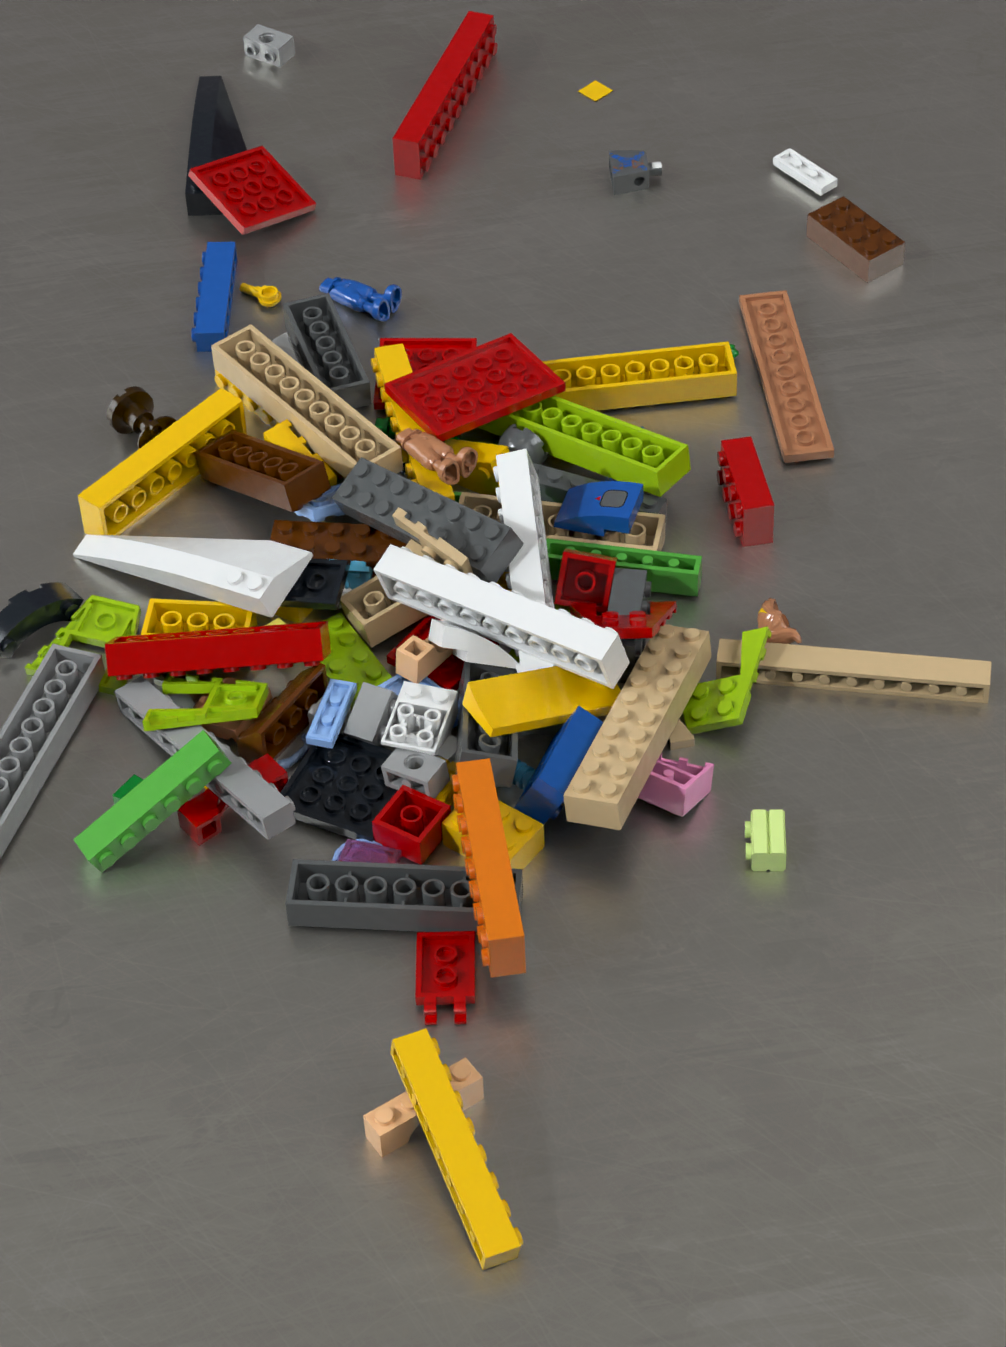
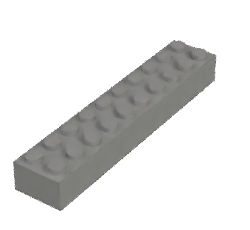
[0,644,105,859]

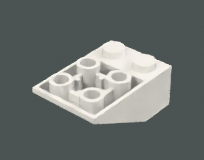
[381,681,458,755]

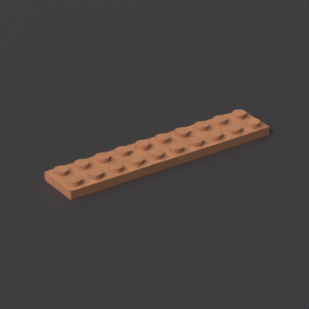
[739,290,834,463]

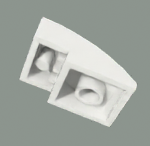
[428,619,518,669]

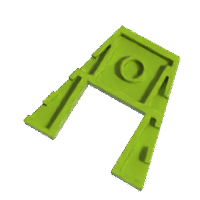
[25,595,141,696]
[683,626,771,734]
[142,672,269,731]

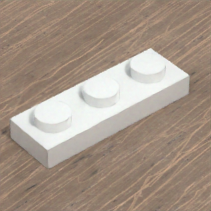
[773,148,838,196]

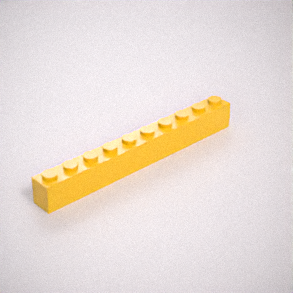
[371,343,455,501]

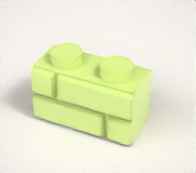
[745,809,787,871]

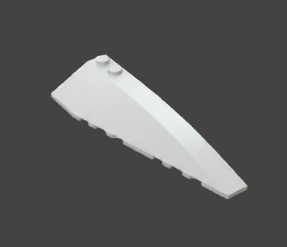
[73,534,313,618]

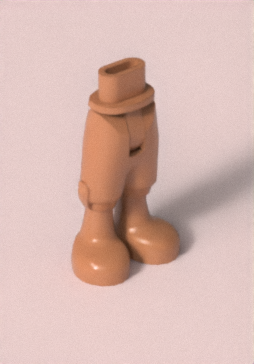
[396,428,478,485]

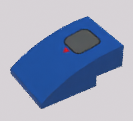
[554,481,643,537]

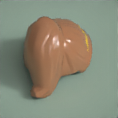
[757,598,802,644]

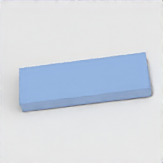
[306,678,357,749]

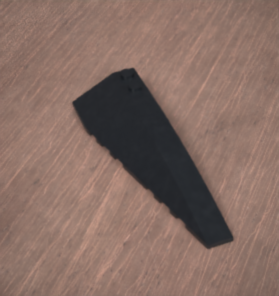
[185,76,247,216]

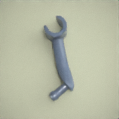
[278,733,312,769]

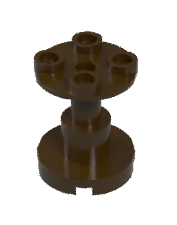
[106,386,176,449]

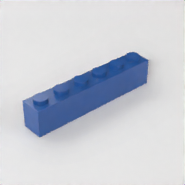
[191,242,238,352]

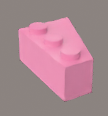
[638,753,714,817]

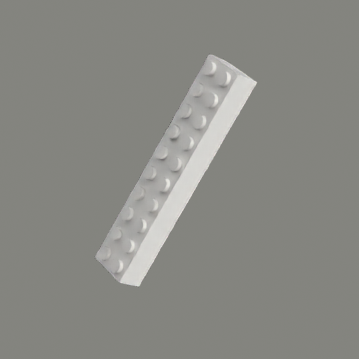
[493,449,555,673]
[373,544,630,689]

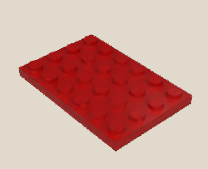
[384,333,566,442]

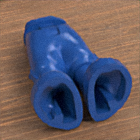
[319,277,402,322]

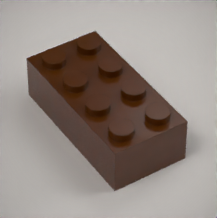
[807,196,905,283]

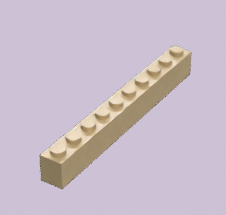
[716,638,992,704]

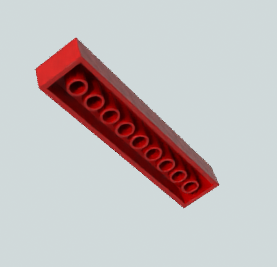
[392,11,498,180]

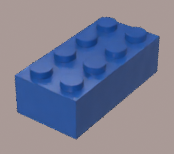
[514,706,603,824]

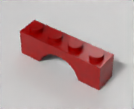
[177,753,288,846]

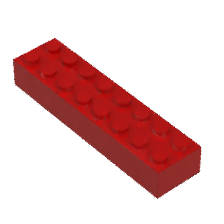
[105,621,331,680]

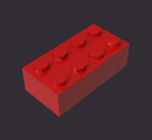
[717,436,775,547]

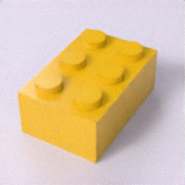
[441,800,545,870]

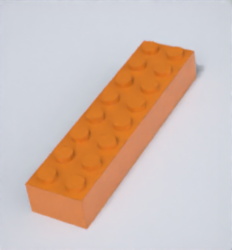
[452,758,526,978]

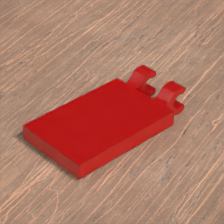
[415,931,475,1025]

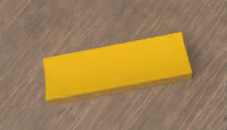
[462,666,621,737]

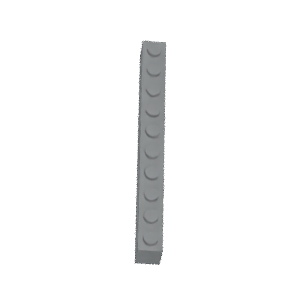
[115,676,296,840]

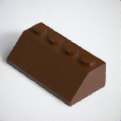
[237,663,328,763]

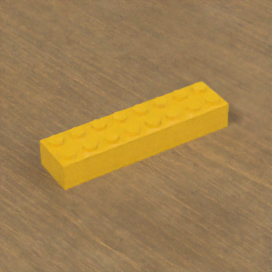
[542,341,737,411]
[78,388,247,535]

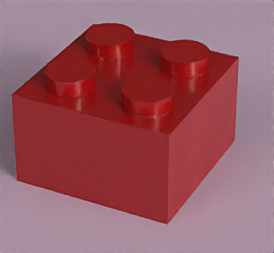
[554,548,617,613]
[372,785,451,865]

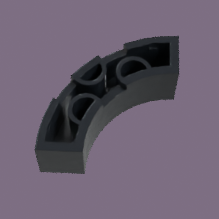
[0,582,84,658]

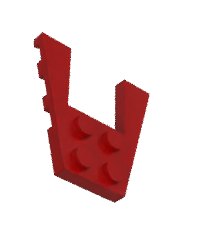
[569,601,677,639]

